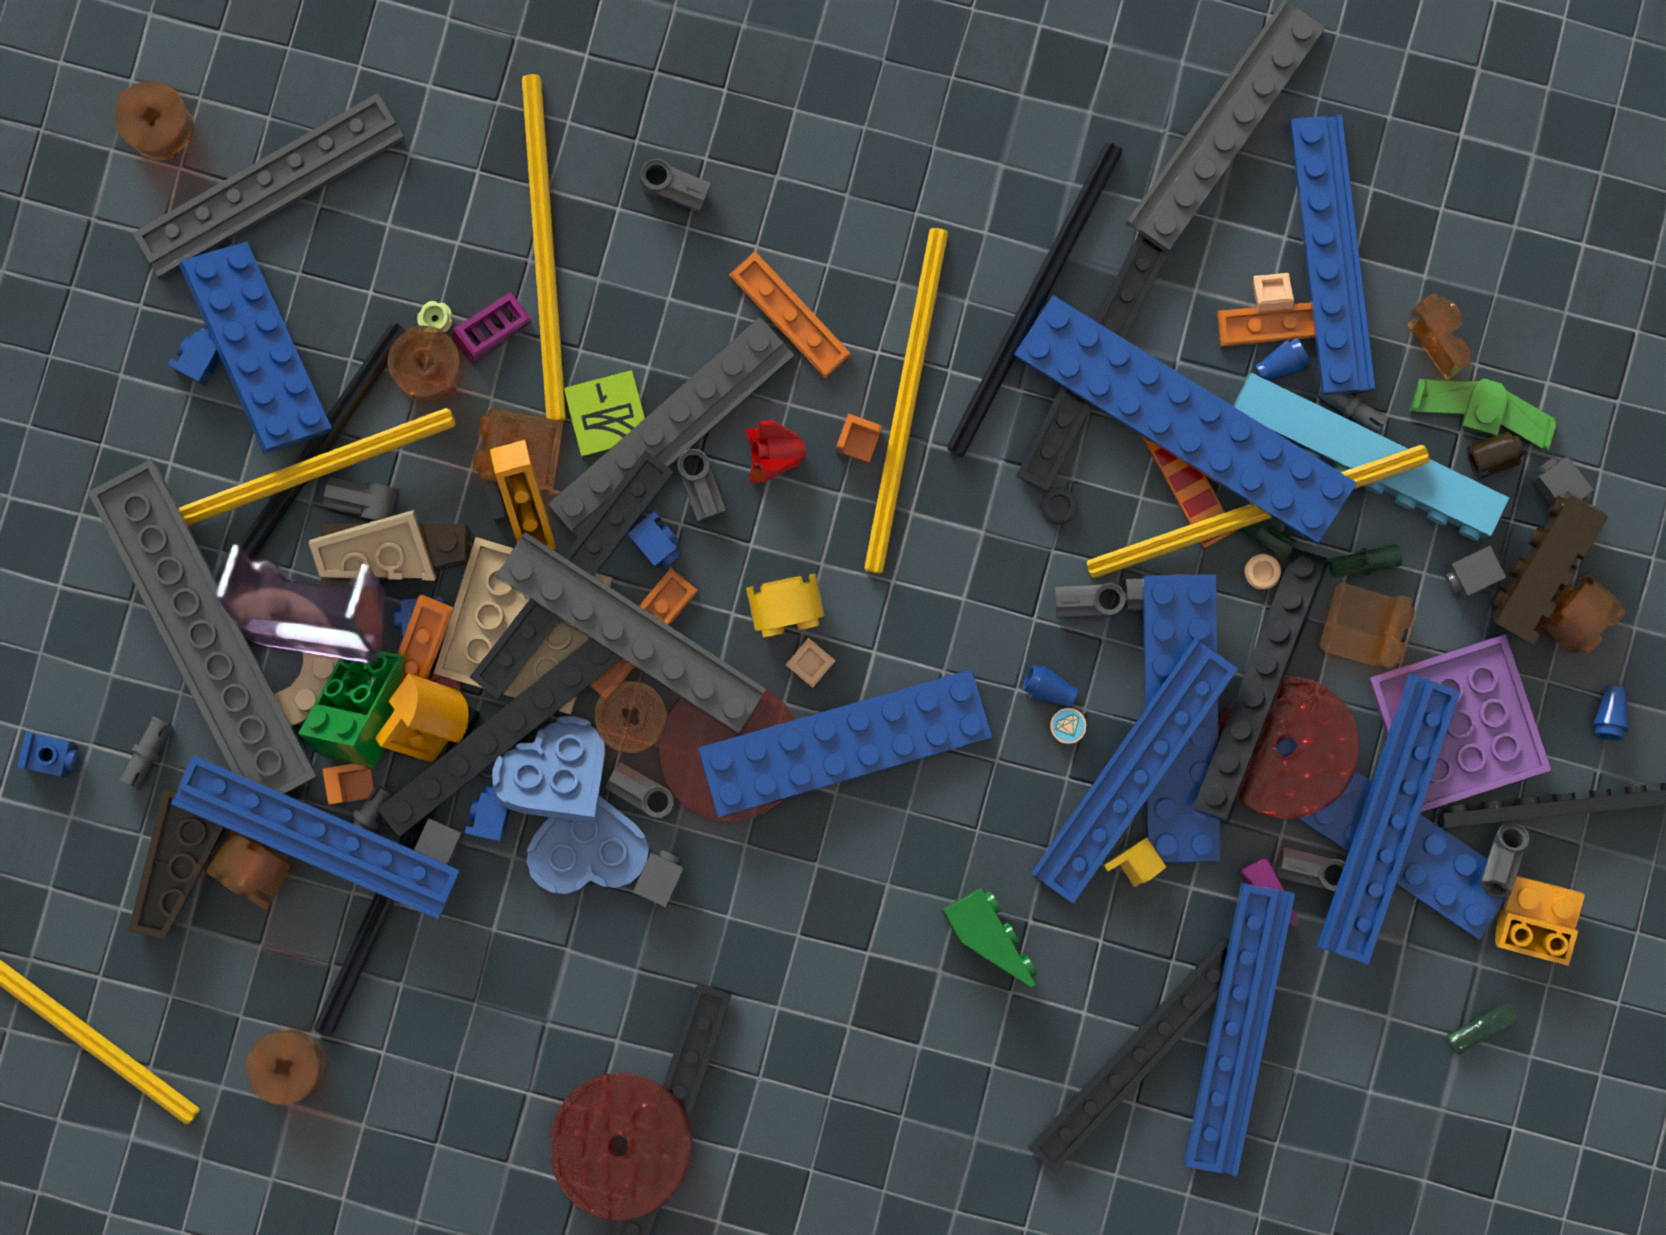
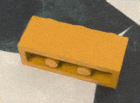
[490,440,556,550]

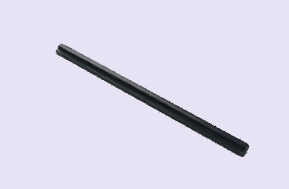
[947,142,1122,457]
[216,322,408,599]
[314,706,479,1037]

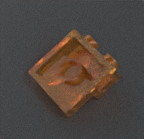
[1406,292,1472,380]
[473,408,564,492]

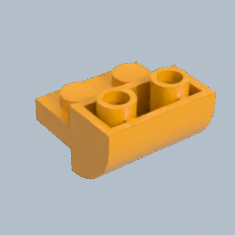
[375,673,469,763]
[1495,875,1585,966]

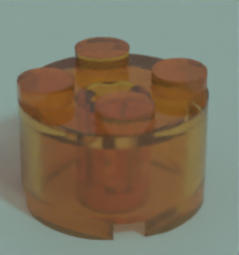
[115,81,194,160]
[388,325,464,403]
[1538,572,1626,654]
[595,681,669,754]
[206,830,294,909]
[246,1029,325,1104]

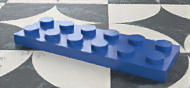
[179,241,332,454]

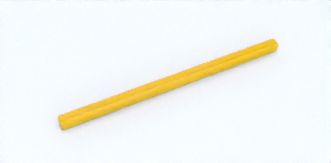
[522,74,566,422]
[864,228,948,574]
[179,408,455,526]
[1087,445,1430,578]
[0,960,199,1124]

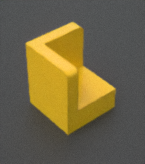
[1104,837,1166,887]

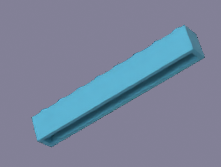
[1233,373,1509,541]

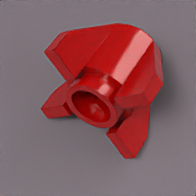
[745,420,806,483]

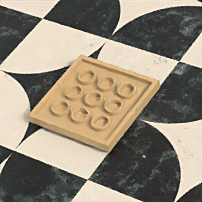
[434,537,613,715]

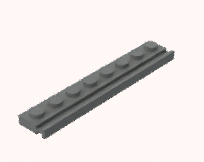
[1126,0,1326,253]
[132,93,405,279]
[548,317,794,538]
[496,532,767,734]

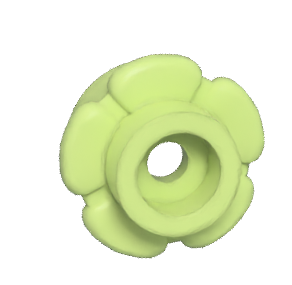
[417,301,452,336]

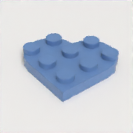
[492,716,605,823]
[527,795,650,894]

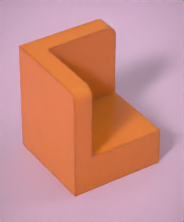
[836,413,882,464]
[322,763,375,805]

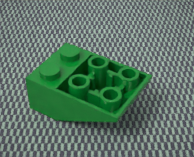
[298,644,405,768]
[941,888,1037,988]

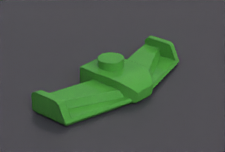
[1409,379,1556,452]

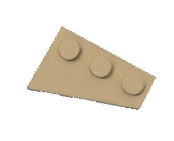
[309,510,436,581]

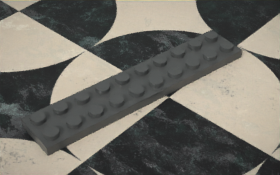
[87,459,318,794]

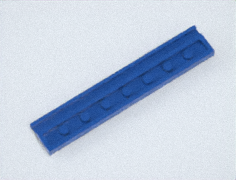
[1289,114,1375,396]
[1031,638,1239,904]
[1317,674,1460,965]
[171,755,461,919]
[1184,882,1295,1176]

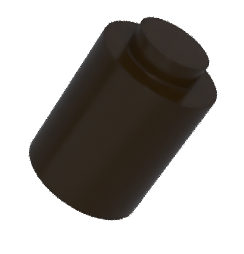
[1466,432,1525,480]

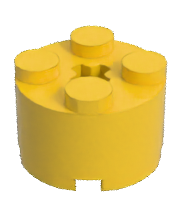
[746,574,825,637]

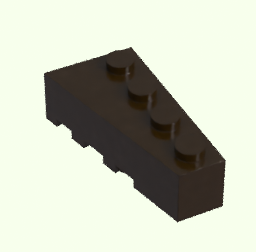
[1490,491,1608,645]
[320,523,470,598]
[128,789,226,939]

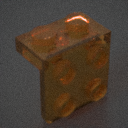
[1319,583,1415,670]

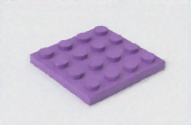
[1368,634,1551,812]

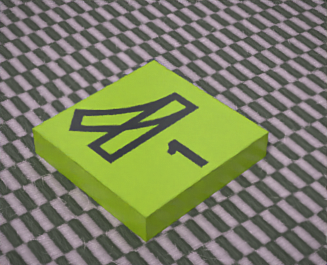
[564,370,645,457]

